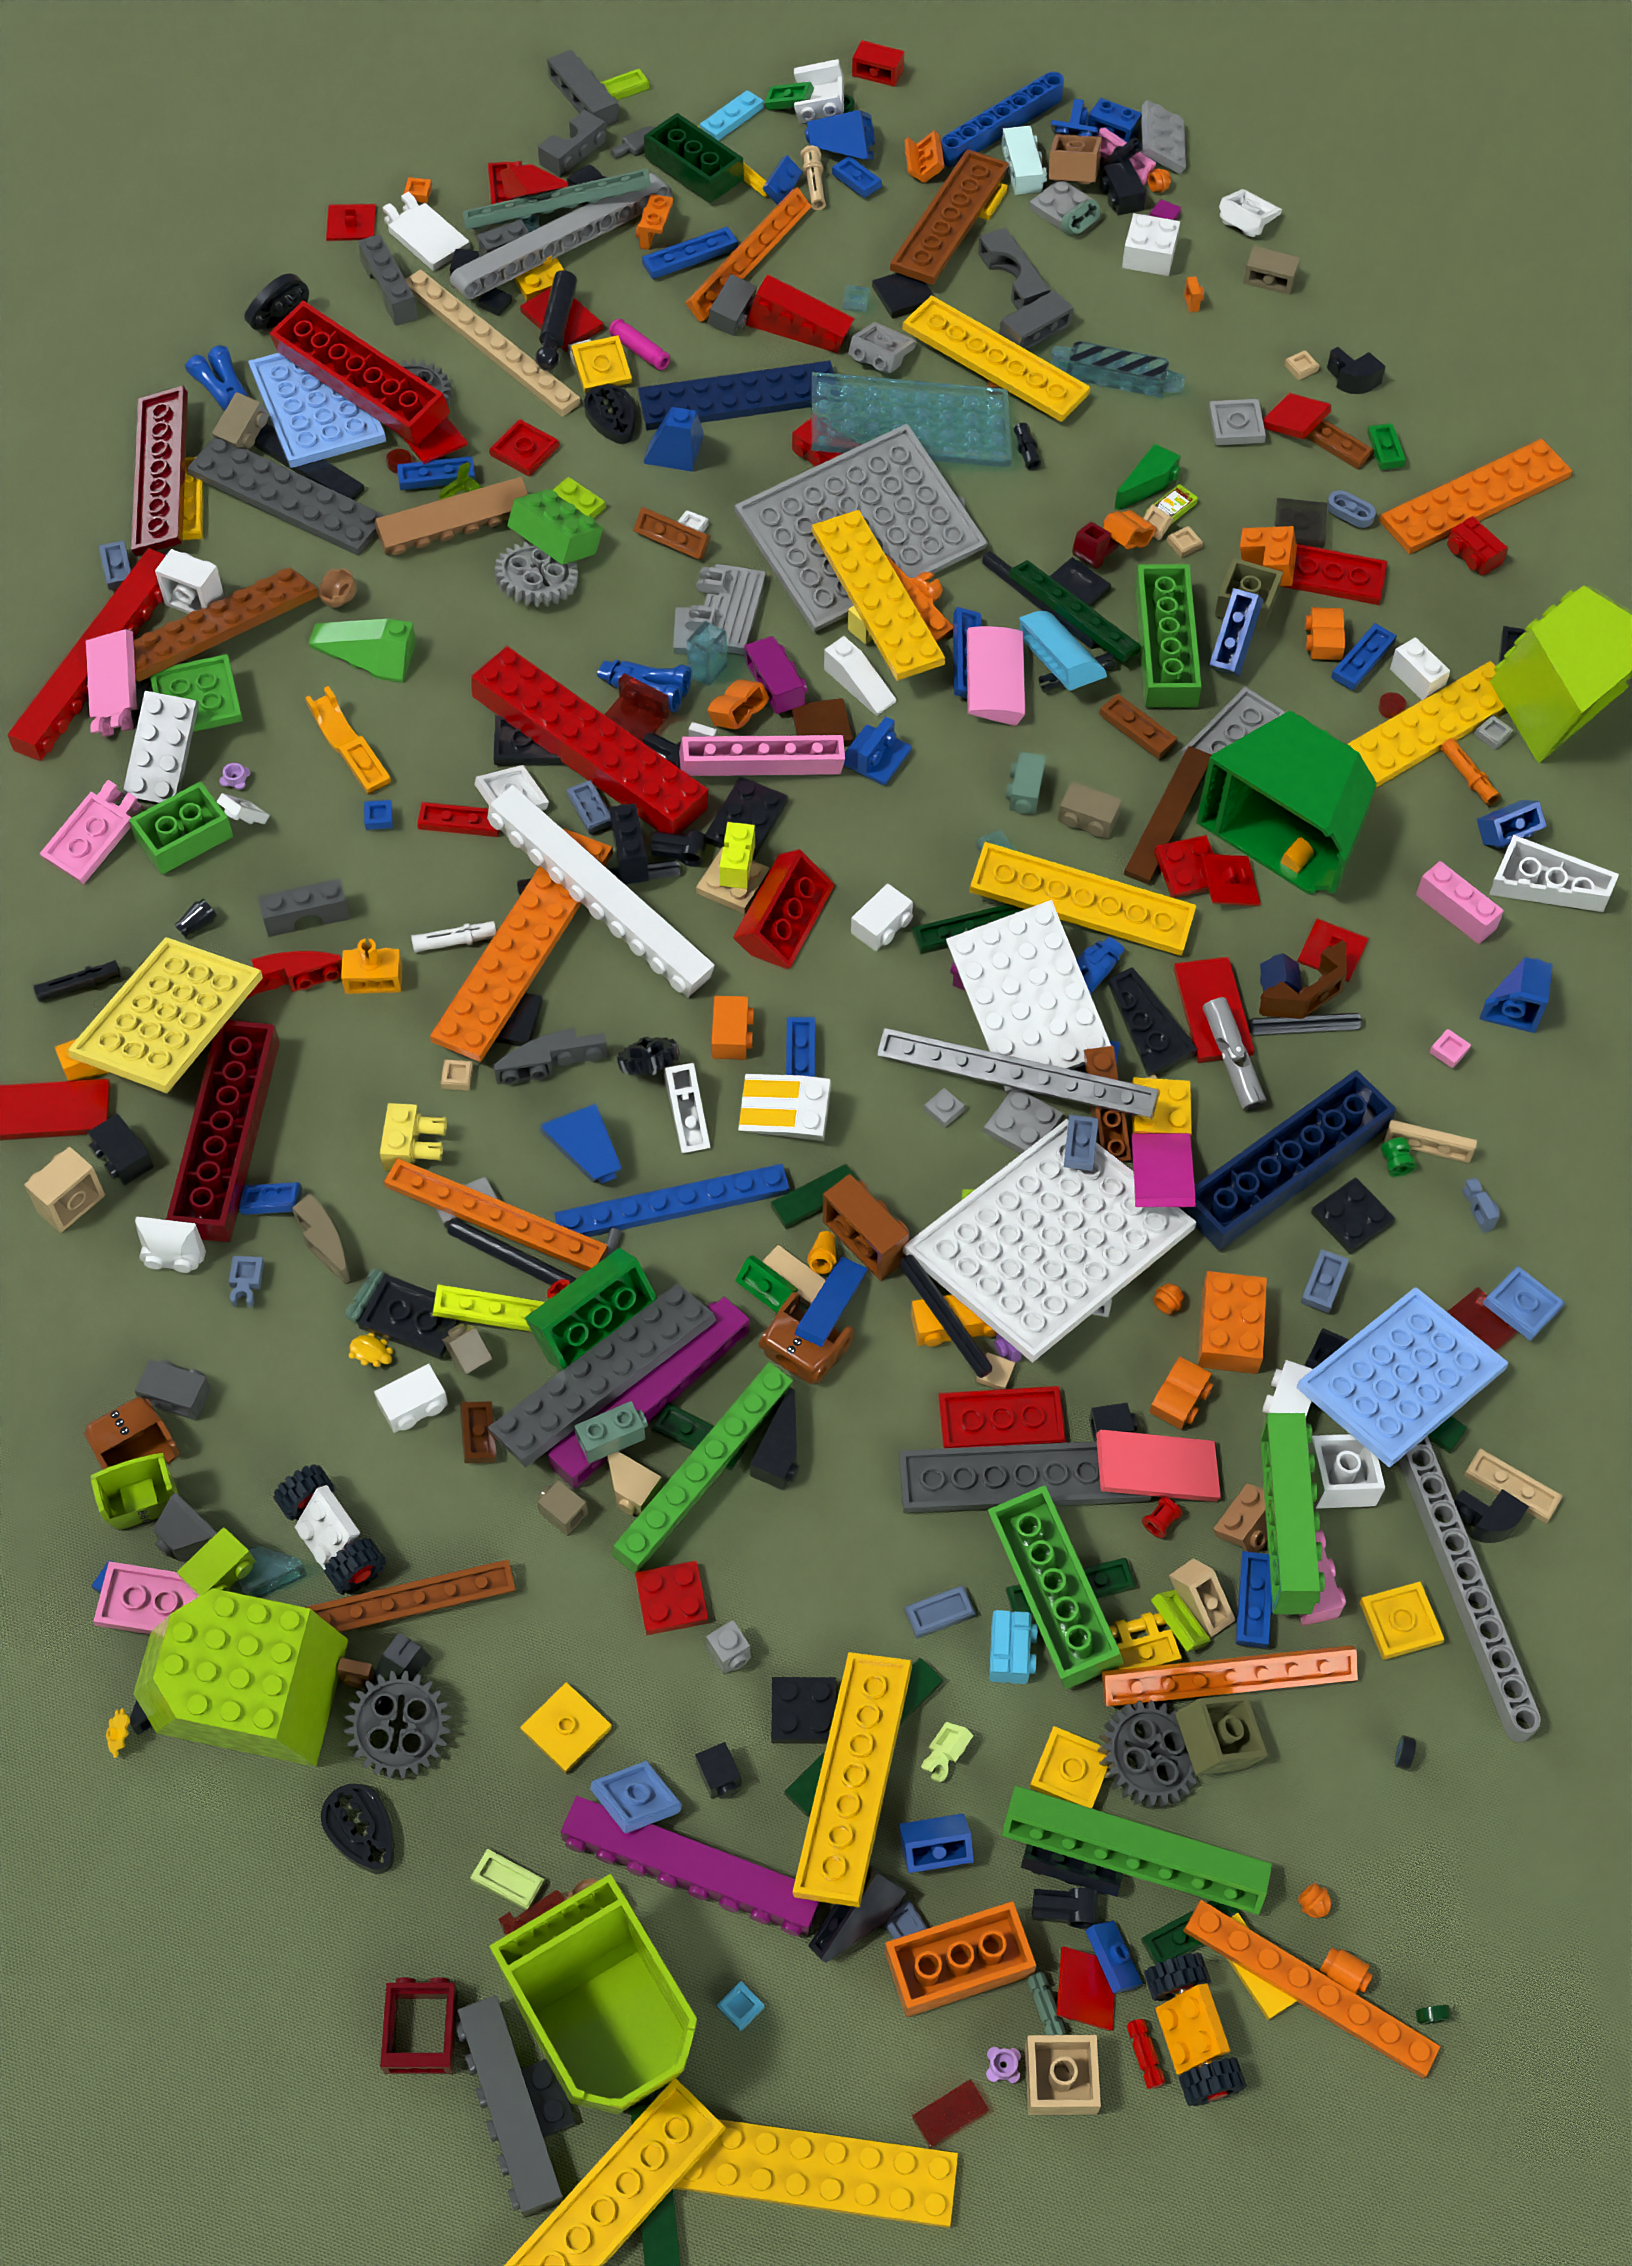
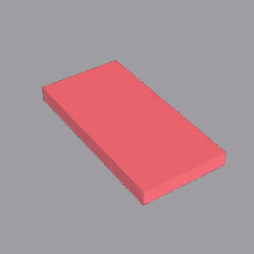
[1096,1430,1221,1502]

